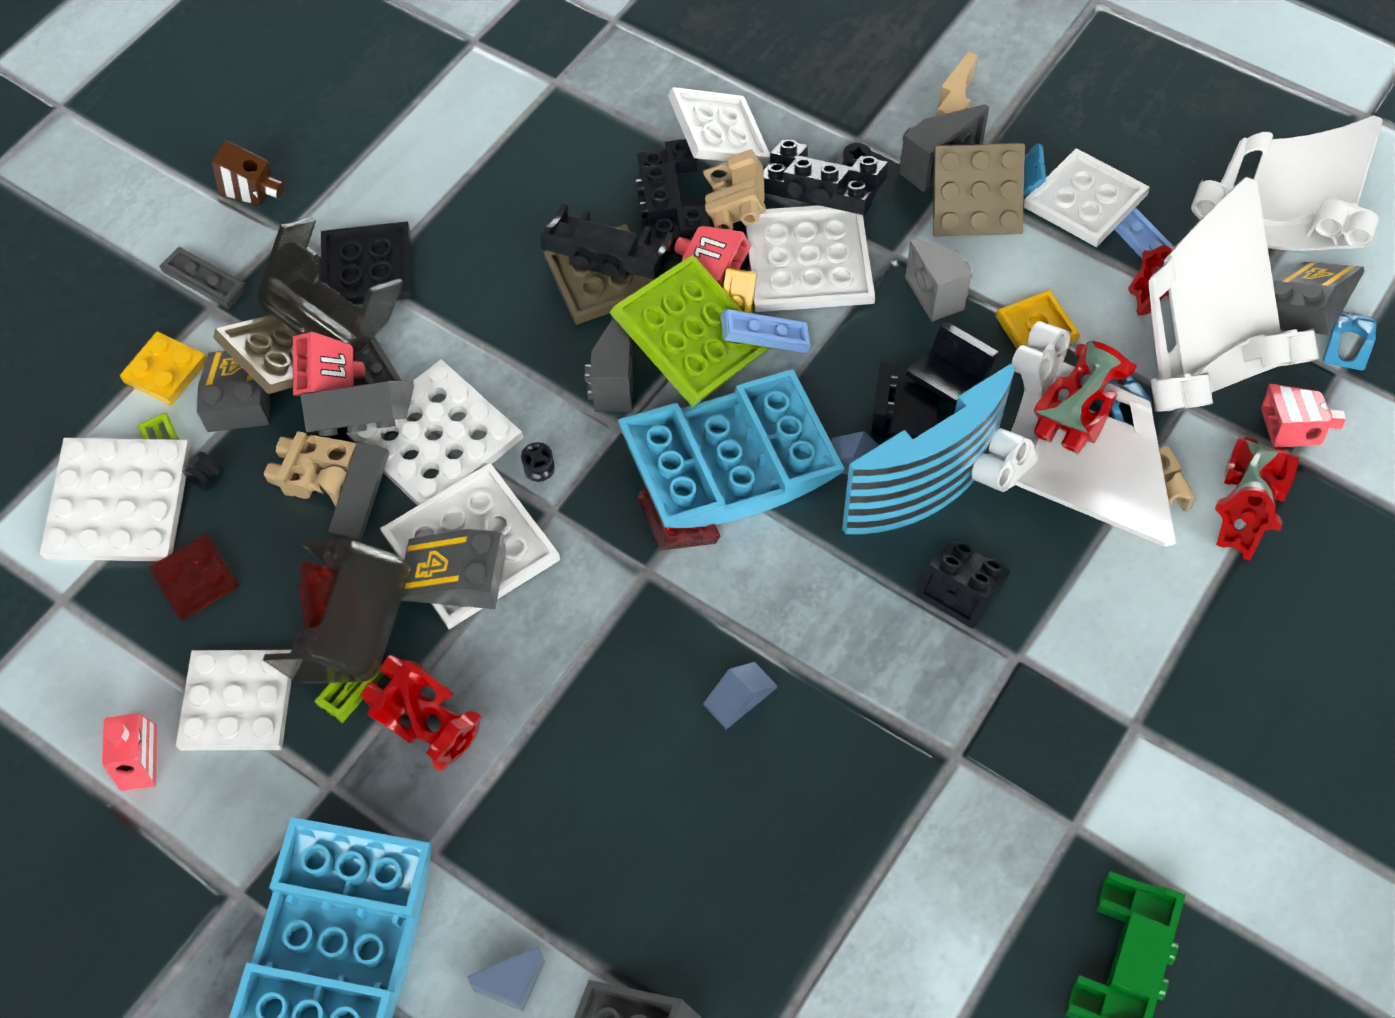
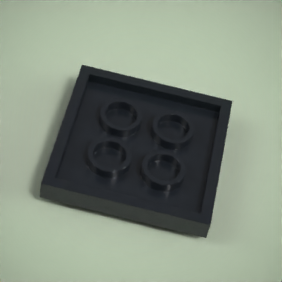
[321,221,413,308]

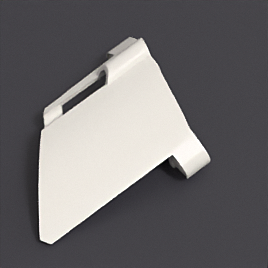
[1191,115,1383,251]
[1148,177,1319,412]
[972,321,1176,547]

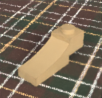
[936,51,978,116]

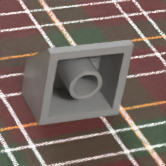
[905,239,972,322]

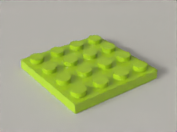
[609,255,770,407]

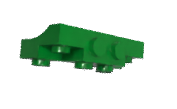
[1065,871,1186,1018]

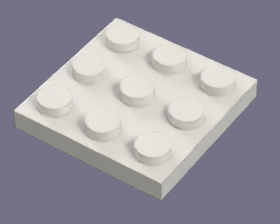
[668,87,770,165]
[1024,148,1149,247]
[176,650,295,751]

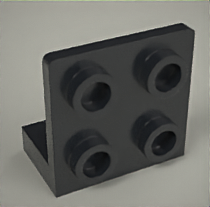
[906,321,998,405]
[871,361,939,439]
[915,540,1010,629]

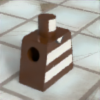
[212,140,284,206]

